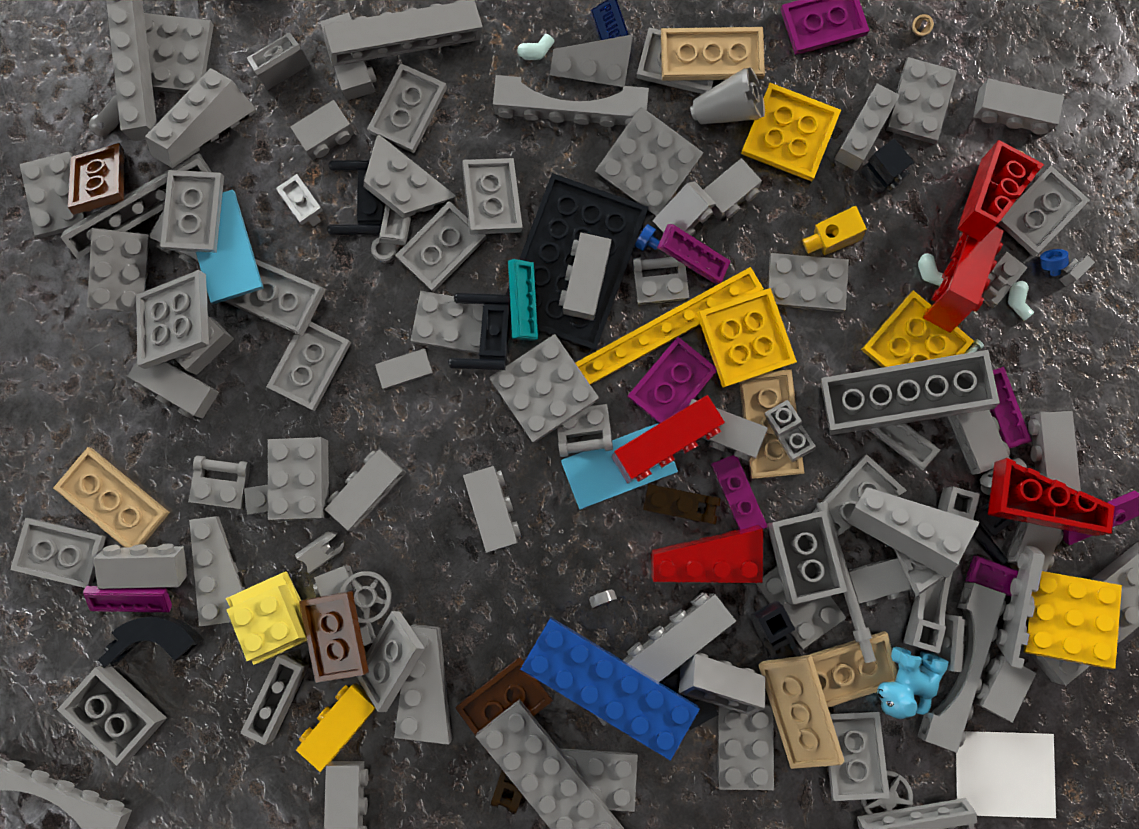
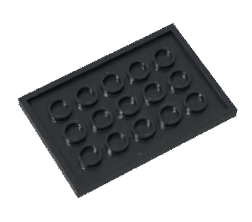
[506,173,649,352]

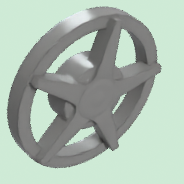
[340,571,392,623]
[861,770,913,815]

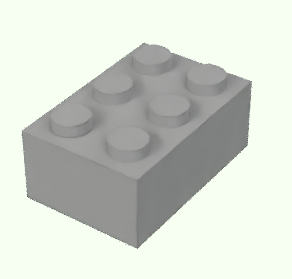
[268,437,329,521]
[767,510,847,605]
[57,665,167,766]

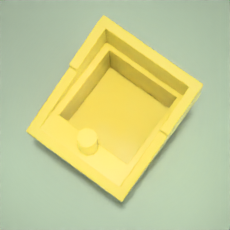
[226,571,307,665]

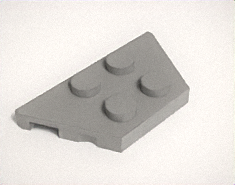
[363,135,455,218]

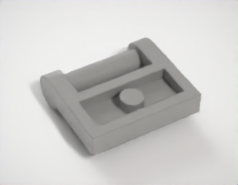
[632,257,689,305]
[557,404,613,457]
[188,455,250,509]

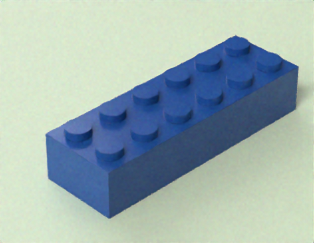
[520,617,700,761]

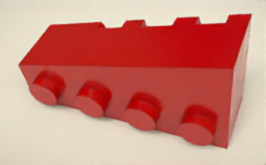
[957,140,1044,242]
[923,227,1004,333]
[611,395,725,483]
[988,458,1115,536]
[651,525,763,583]

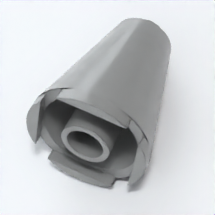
[690,67,765,124]

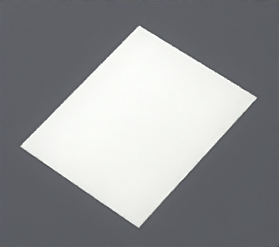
[956,731,1056,818]

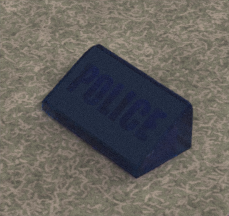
[591,0,629,40]

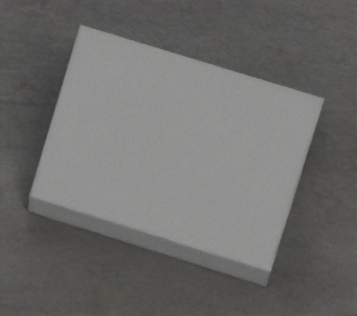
[247,32,310,90]

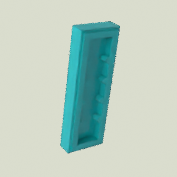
[508,259,538,341]

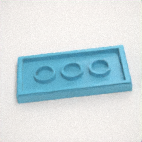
[196,190,264,304]
[561,423,678,510]

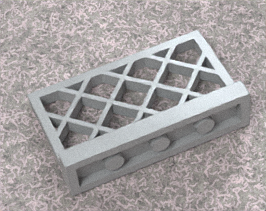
[857,798,977,829]

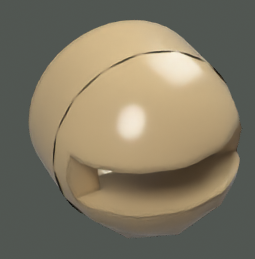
[912,14,934,37]

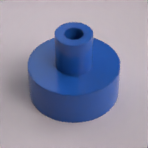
[635,224,660,252]
[1040,249,1069,276]

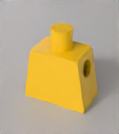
[802,206,867,255]

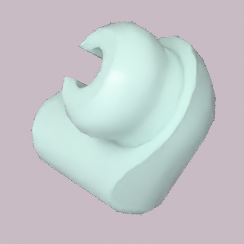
[517,34,555,60]
[918,253,944,286]
[1008,281,1034,321]

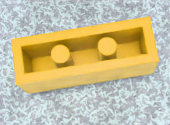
[296,683,376,772]

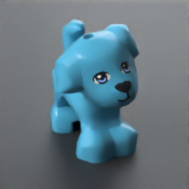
[877,647,949,719]

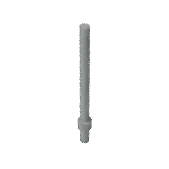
[816,501,876,663]

